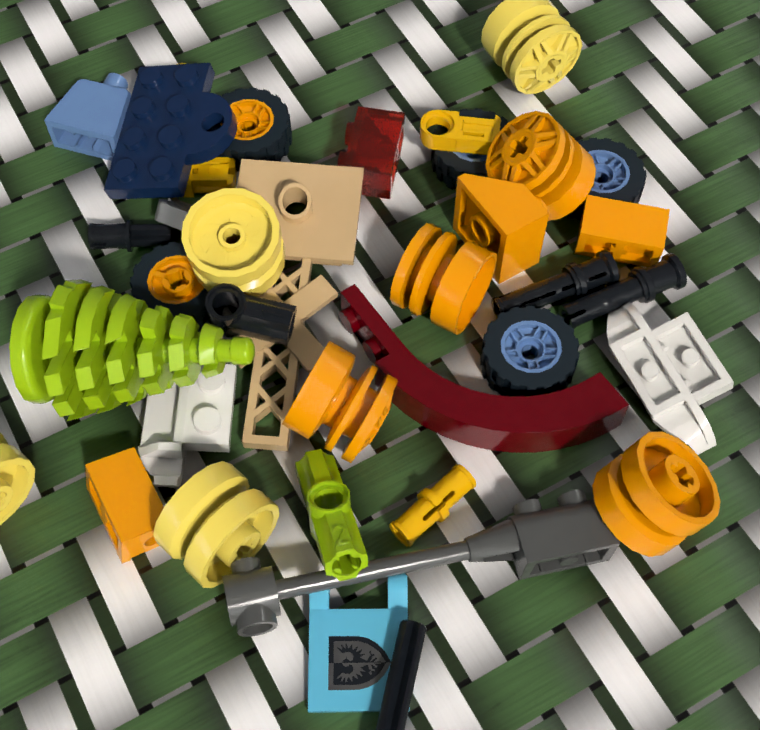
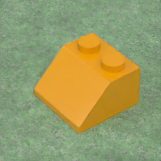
[453,173,549,284]

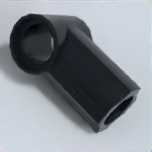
[205,283,297,346]

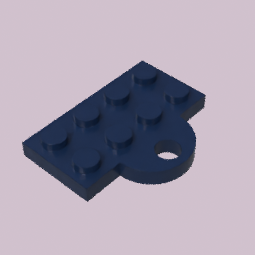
[104,63,237,199]

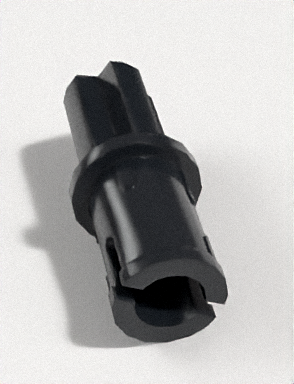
[88,220,173,252]

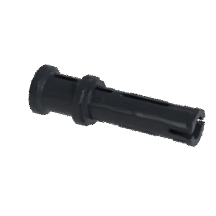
[491,250,620,318]
[559,253,687,329]

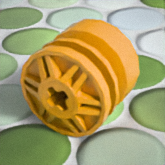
[485,111,596,221]
[390,223,497,335]
[282,341,398,463]

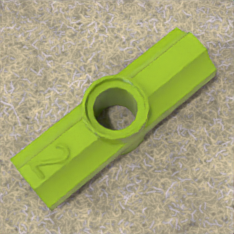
[295,449,368,581]

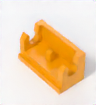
[574,195,670,267]
[85,447,164,564]

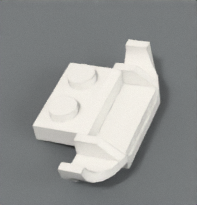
[607,302,734,455]
[138,364,237,488]

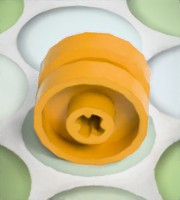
[592,432,720,557]

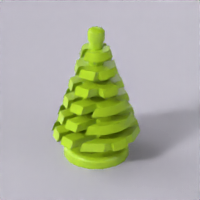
[9,279,255,422]

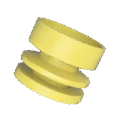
[481,0,582,94]

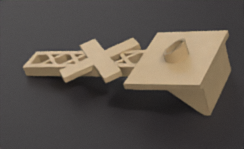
[237,159,364,452]

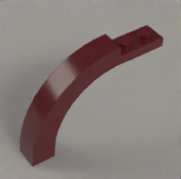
[339,284,629,453]

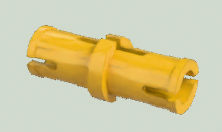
[389,464,476,547]

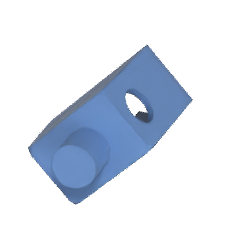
[44,73,131,161]

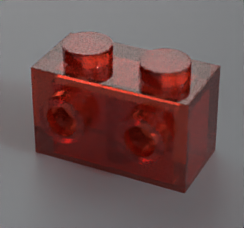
[337,106,405,199]

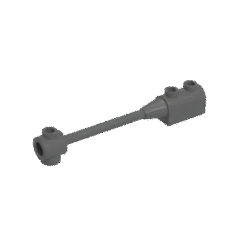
[222,490,620,637]

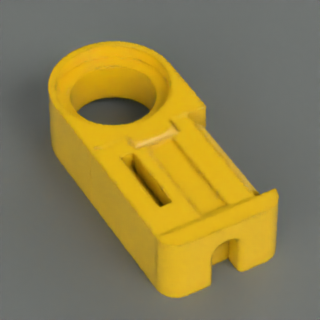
[420,109,501,155]
[184,157,237,197]

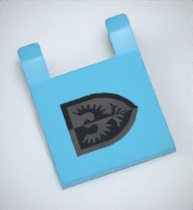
[308,573,410,713]

